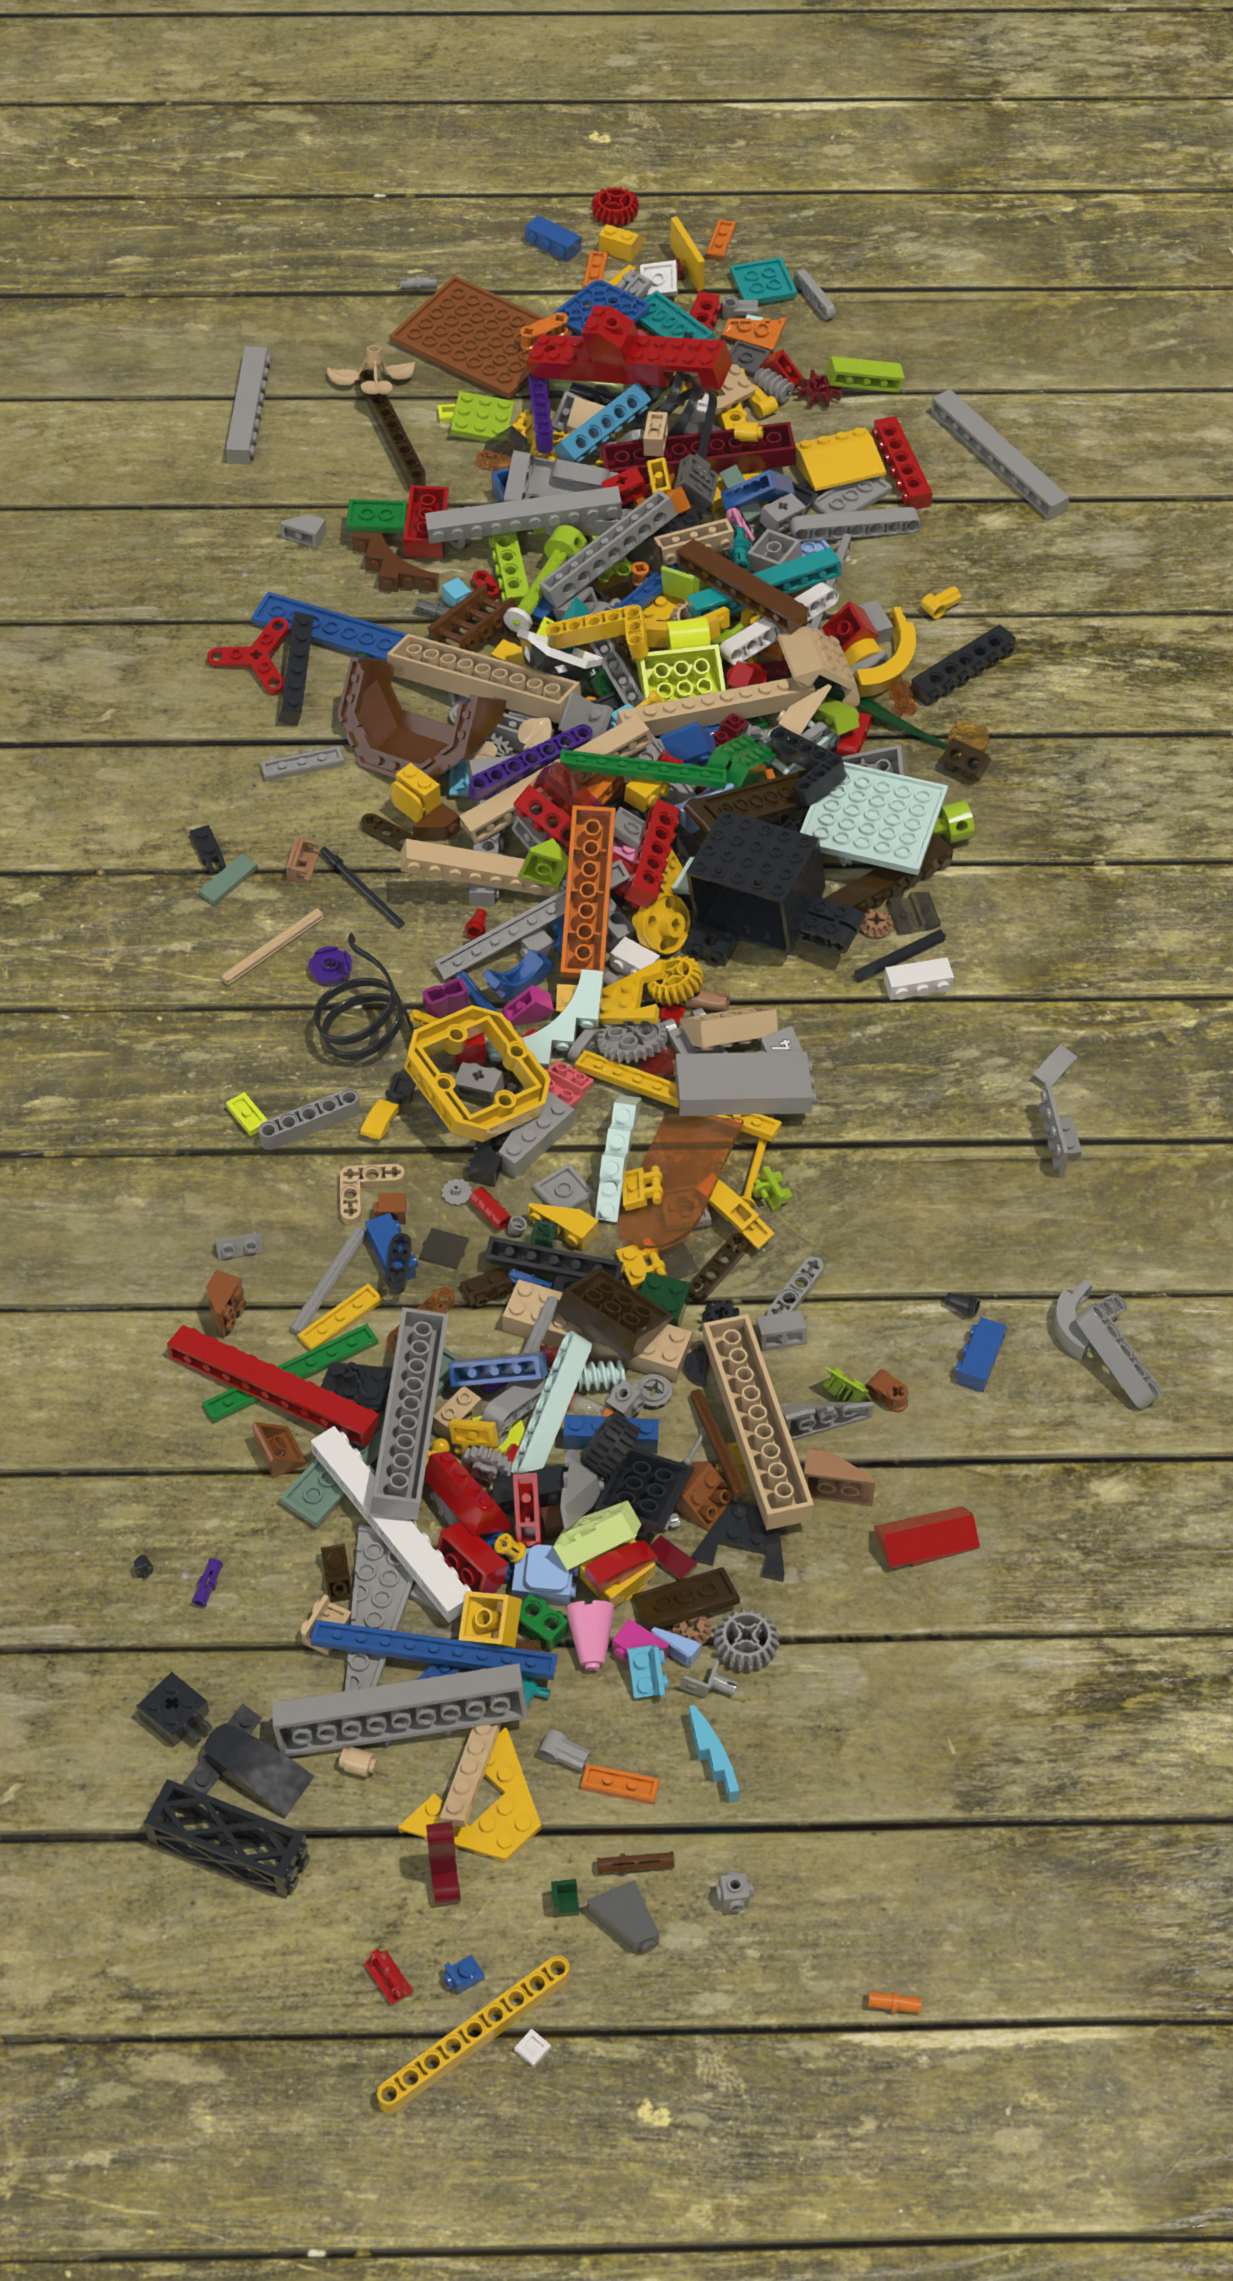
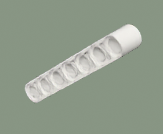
[719,583,839,665]

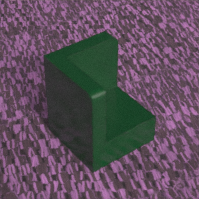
[551,1879,579,1918]

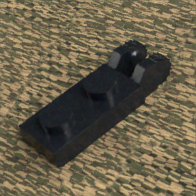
[189,825,226,874]

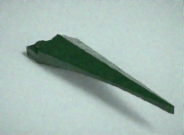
[813,675,949,749]

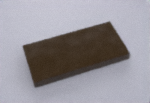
[633,1567,740,1631]

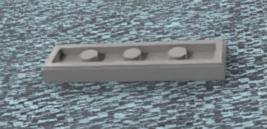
[260,746,345,782]

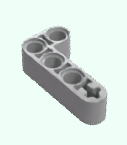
[481,1377,547,1447]

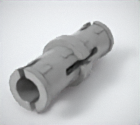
[400,275,437,291]

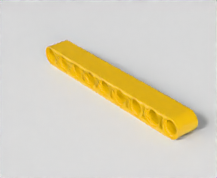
[377,1956,570,2114]

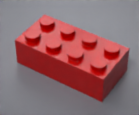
[403,485,450,559]

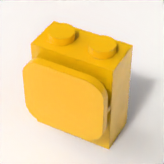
[390,763,441,822]
[579,1539,656,1608]

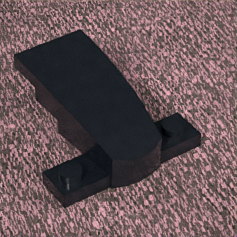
[183,1703,315,1818]

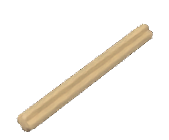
[221,908,323,985]

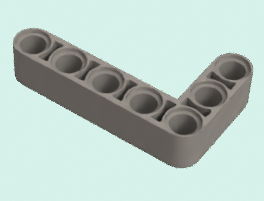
[1076,1294,1162,1409]

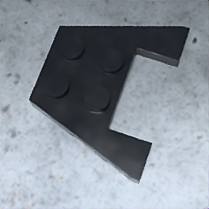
[692,1501,785,1582]

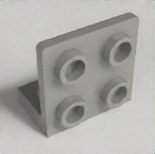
[558,692,613,740]

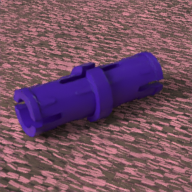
[192,1558,223,1608]

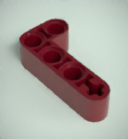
[426,1821,461,1905]

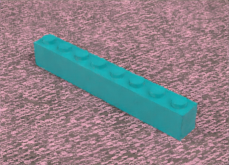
[687,547,841,618]

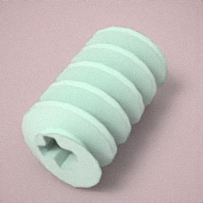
[578,1360,626,1392]

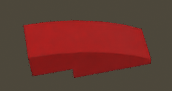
[585,1540,658,1593]

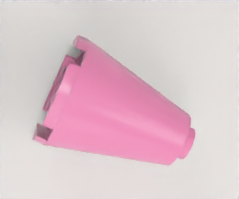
[566,1600,615,1671]

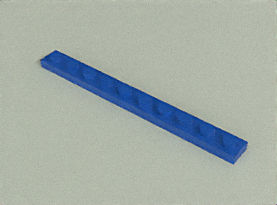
[311,1620,558,1681]

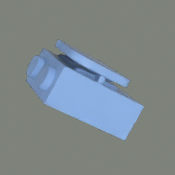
[512,1545,579,1606]

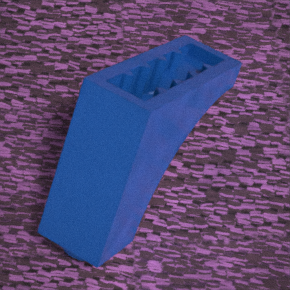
[720,470,796,511]

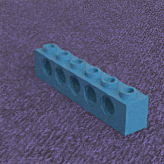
[553,382,651,463]

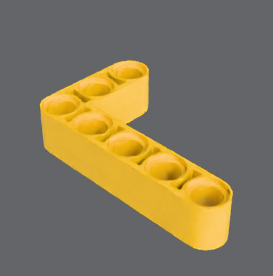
[546,605,649,659]

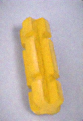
[409,1009,439,1026]

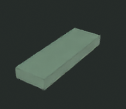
[719,465,762,523]
[199,854,258,906]

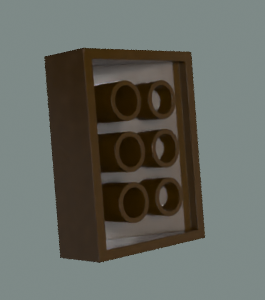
[555,1268,674,1361]

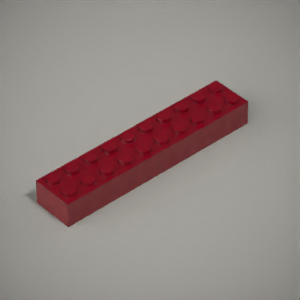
[601,422,796,484]

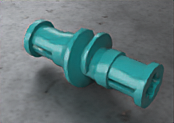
[727,525,751,572]

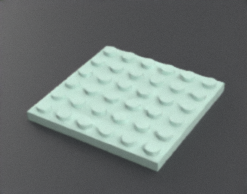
[800,762,948,875]

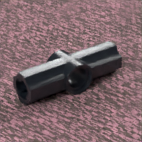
[569,382,620,406]

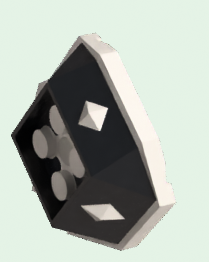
[517,628,603,682]

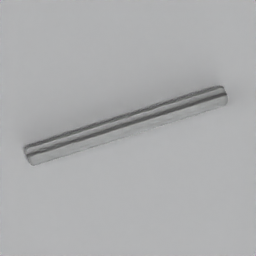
[291,1227,366,1334]

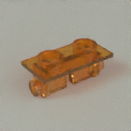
[891,675,917,718]

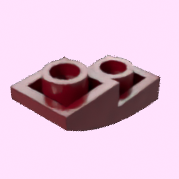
[712,712,749,747]

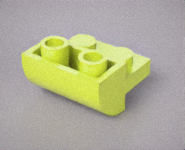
[666,618,711,650]

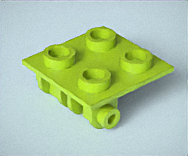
[823,1367,872,1402]

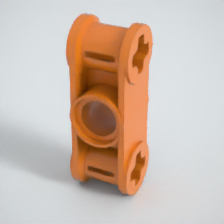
[520,312,568,351]

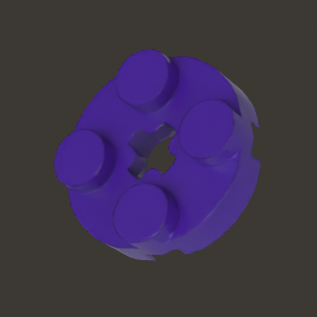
[309,946,352,986]

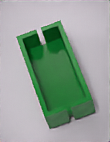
[705,735,777,788]

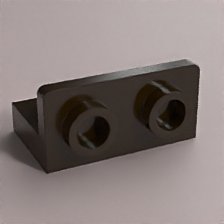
[460,1267,513,1308]

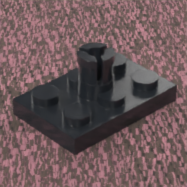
[321,1362,393,1411]

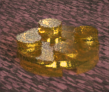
[948,720,989,756]

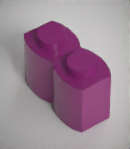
[422,979,469,1019]

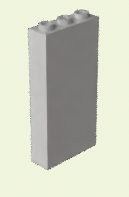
[675,1052,816,1116]

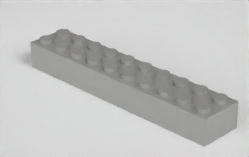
[370,1307,449,1520]
[272,1664,528,1757]

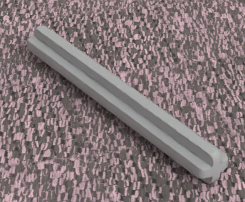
[504,1296,559,1392]

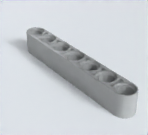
[789,507,922,542]

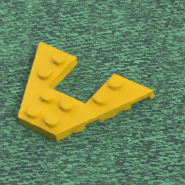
[398,1727,541,1863]

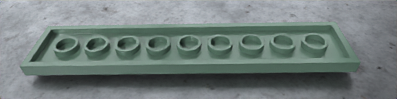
[280,1347,462,1528]

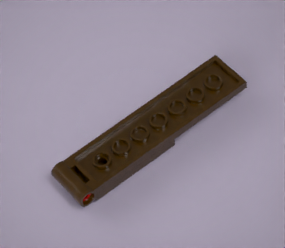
[683,769,810,835]

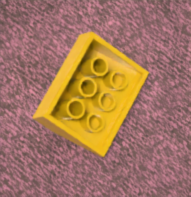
[795,428,886,491]

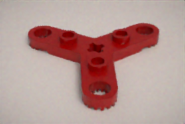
[207,617,289,695]

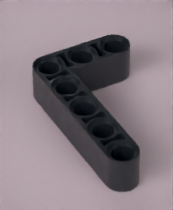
[770,727,847,806]

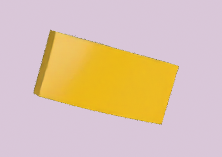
[360,1099,399,1140]

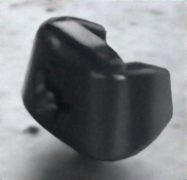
[133,1555,154,1578]

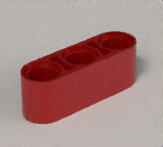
[836,712,873,757]

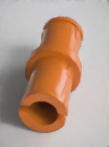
[867,1990,922,2014]

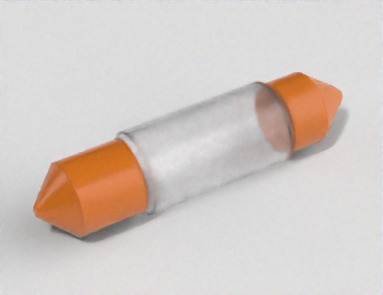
[568,1393,621,1417]

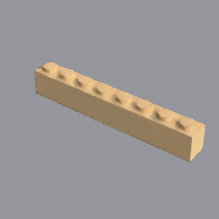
[401,839,562,897]

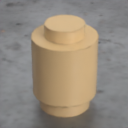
[339,1747,378,1777]

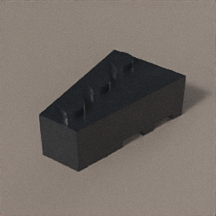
[492,1465,565,1515]

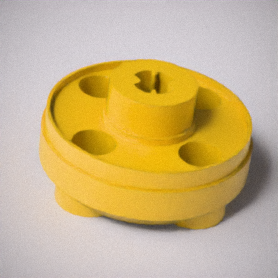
[632,892,690,955]

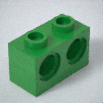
[518,1594,569,1652]

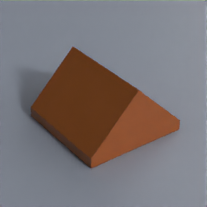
[252,1422,307,1478]

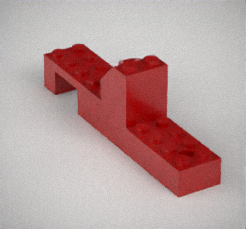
[526,305,733,390]

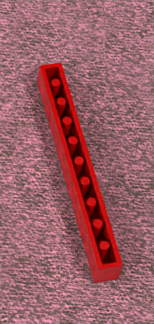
[167,1325,380,1448]

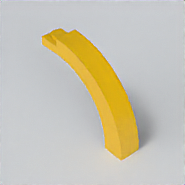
[615,607,730,648]
[853,607,916,697]

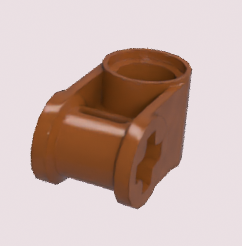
[865,1369,908,1412]

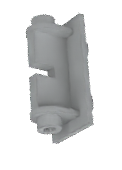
[215,1231,263,1260]

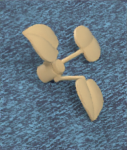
[327,345,415,394]
[464,718,552,766]

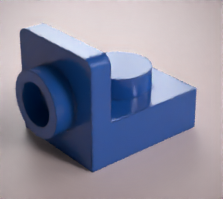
[443,1954,485,1995]

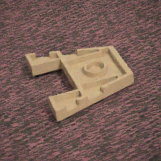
[685,364,756,415]

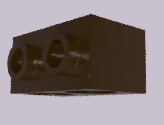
[941,737,991,781]

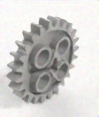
[597,1019,668,1063]

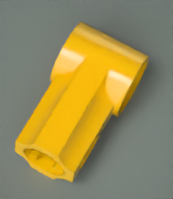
[747,384,778,418]
[920,586,962,619]

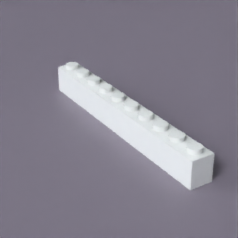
[311,1426,472,1623]

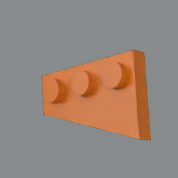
[722,318,787,353]

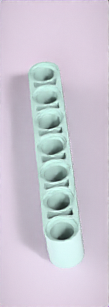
[511,1331,592,1474]

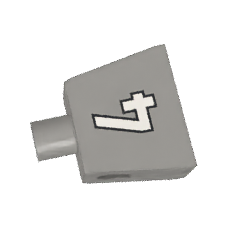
[753,1026,803,1053]

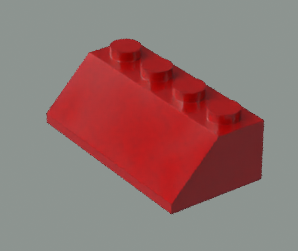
[424,1452,512,1535]

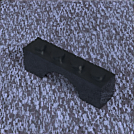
[466,1128,514,1187]

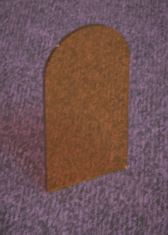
[619,1114,744,1249]

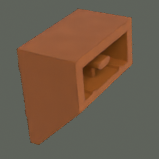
[206,1269,246,1339]
[675,1462,735,1530]

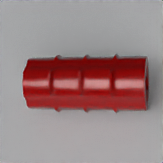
[469,1187,512,1231]

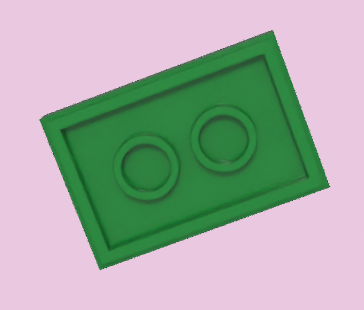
[346,499,407,533]

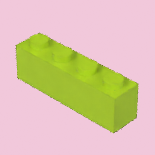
[825,356,905,393]

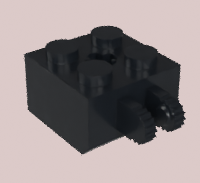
[137,1672,212,1746]

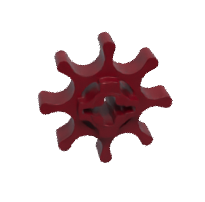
[798,370,842,408]

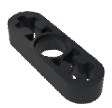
[385,1233,412,1295]

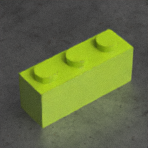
[811,696,860,735]

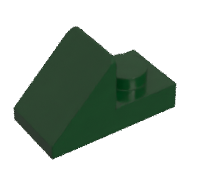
[586,669,616,698]

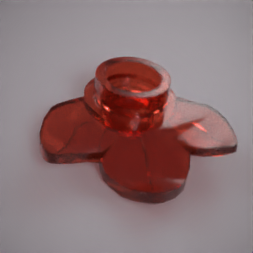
[638,1048,677,1076]

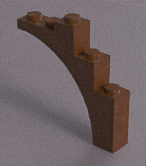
[352,532,440,593]

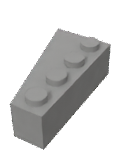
[499,1091,575,1179]

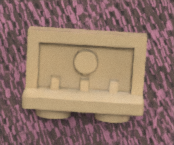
[300,1594,351,1656]

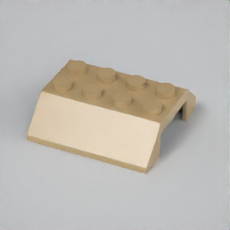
[777,626,860,707]

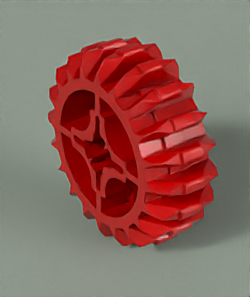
[591,186,639,227]

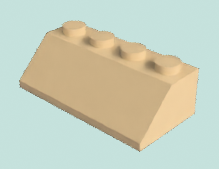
[680,1006,778,1050]

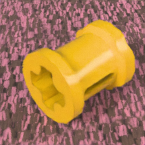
[494,1533,526,1563]

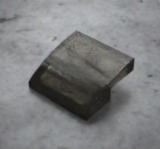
[886,892,941,935]

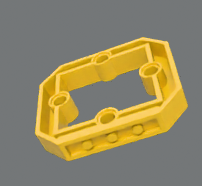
[404,1005,551,1142]

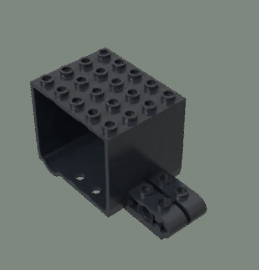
[678,809,865,956]

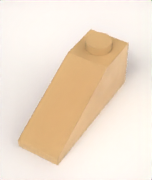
[776,684,832,735]

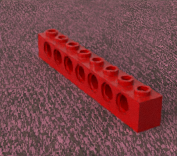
[513,784,661,911]

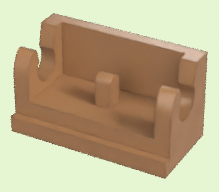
[286,836,319,884]

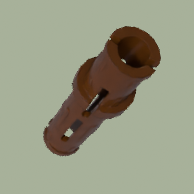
[597,1851,675,1874]

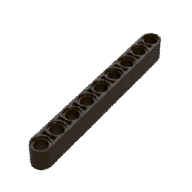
[359,369,426,489]

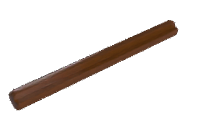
[690,1389,747,1498]

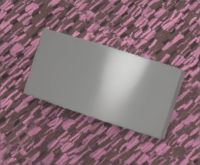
[1034,1044,1078,1088]

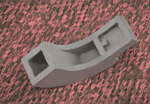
[1054,1279,1094,1361]

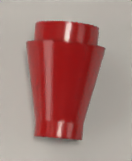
[465,909,488,939]

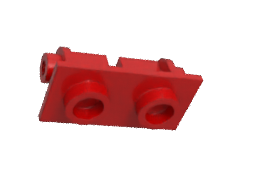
[364,1949,414,2006]

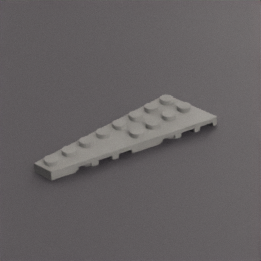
[345,1525,415,1691]

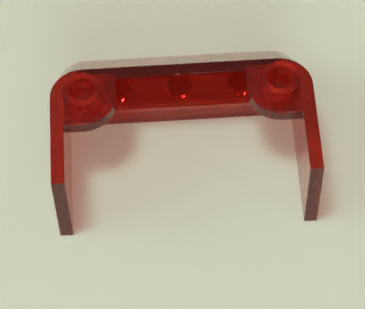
[530,762,606,818]

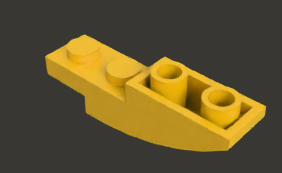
[697,1175,775,1251]

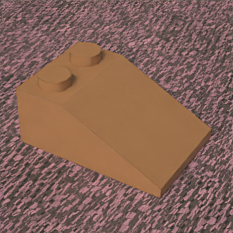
[804,1449,876,1507]

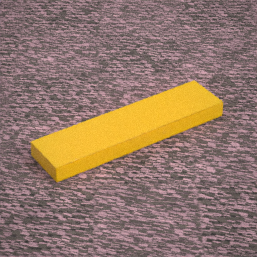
[297,1283,383,1351]

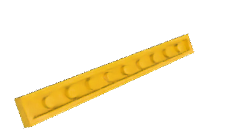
[575,1050,782,1142]

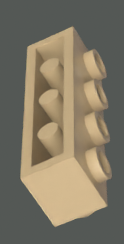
[654,518,734,567]

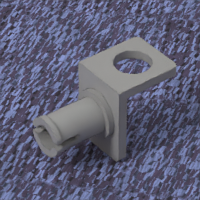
[679,1660,738,1698]

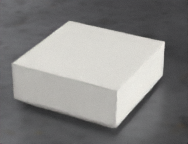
[514,2029,551,2068]

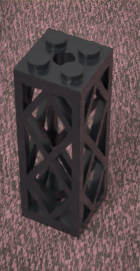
[144,1779,310,1899]

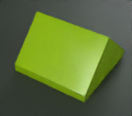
[661,566,712,601]
[518,838,569,889]

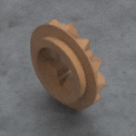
[860,908,893,938]
[672,1614,711,1644]

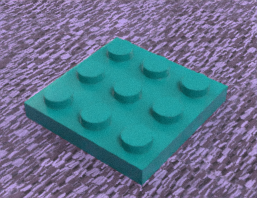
[729,257,797,304]

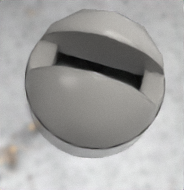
[508,1216,527,1236]

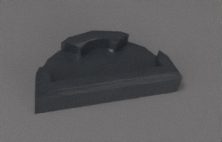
[684,1345,708,1388]

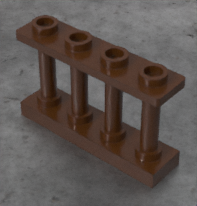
[427,585,517,651]

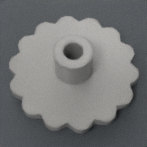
[441,1179,472,1206]

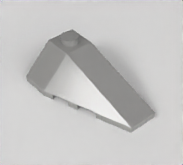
[842,744,908,776]
[780,1402,873,1441]
[560,1449,606,1529]

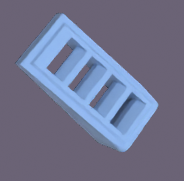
[651,1627,702,1668]

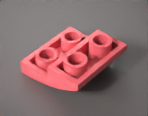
[547,1061,594,1108]

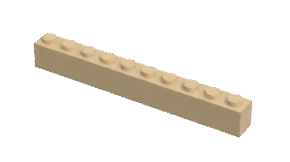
[616,677,816,736]
[459,714,653,844]

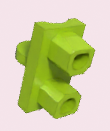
[752,1166,792,1212]

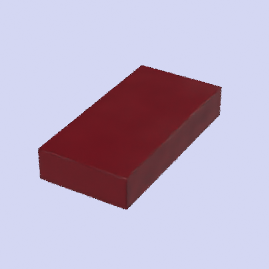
[649,1535,697,1580]

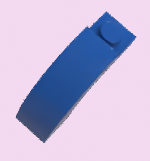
[482,949,555,999]

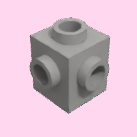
[606,1380,646,1418]
[716,1871,754,1912]

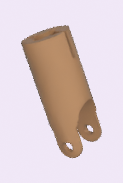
[680,989,730,1012]

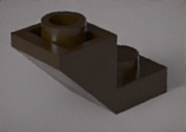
[586,573,634,603]
[321,1544,353,1602]

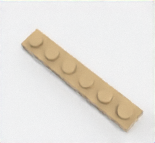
[440,1722,503,1827]

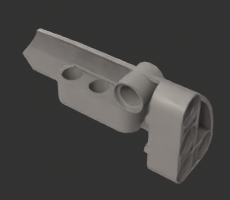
[503,450,620,502]

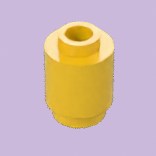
[734,422,763,442]

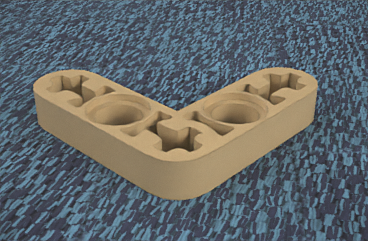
[340,1164,405,1225]

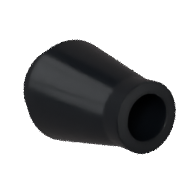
[945,1292,980,1317]

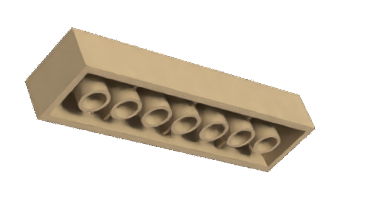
[503,1279,692,1383]

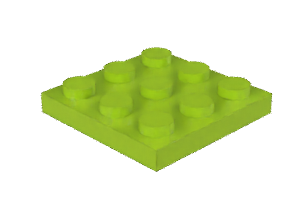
[450,391,514,445]

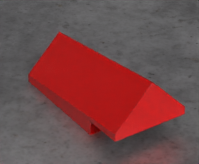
[874,1506,980,1569]

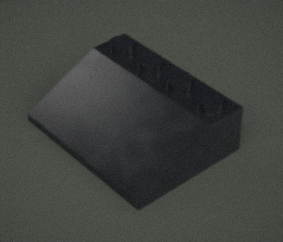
[595,1447,694,1533]

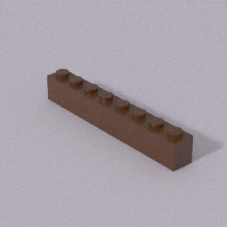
[676,539,808,634]

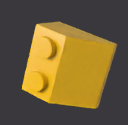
[599,224,646,262]
[459,1591,522,1648]

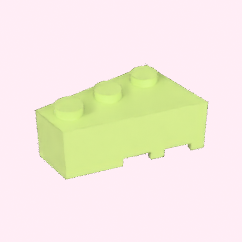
[553,1501,642,1570]

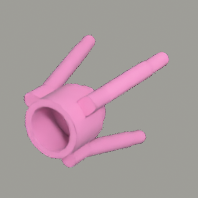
[724,508,755,553]

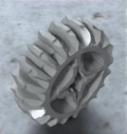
[714,1607,780,1672]

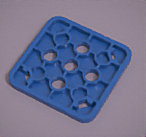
[554,280,649,335]

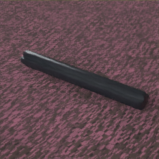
[854,929,946,982]

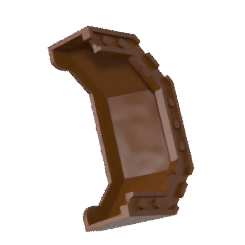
[337,656,507,780]

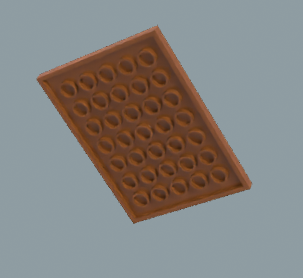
[389,275,573,399]

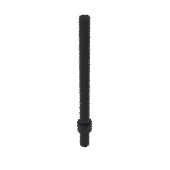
[320,847,405,929]

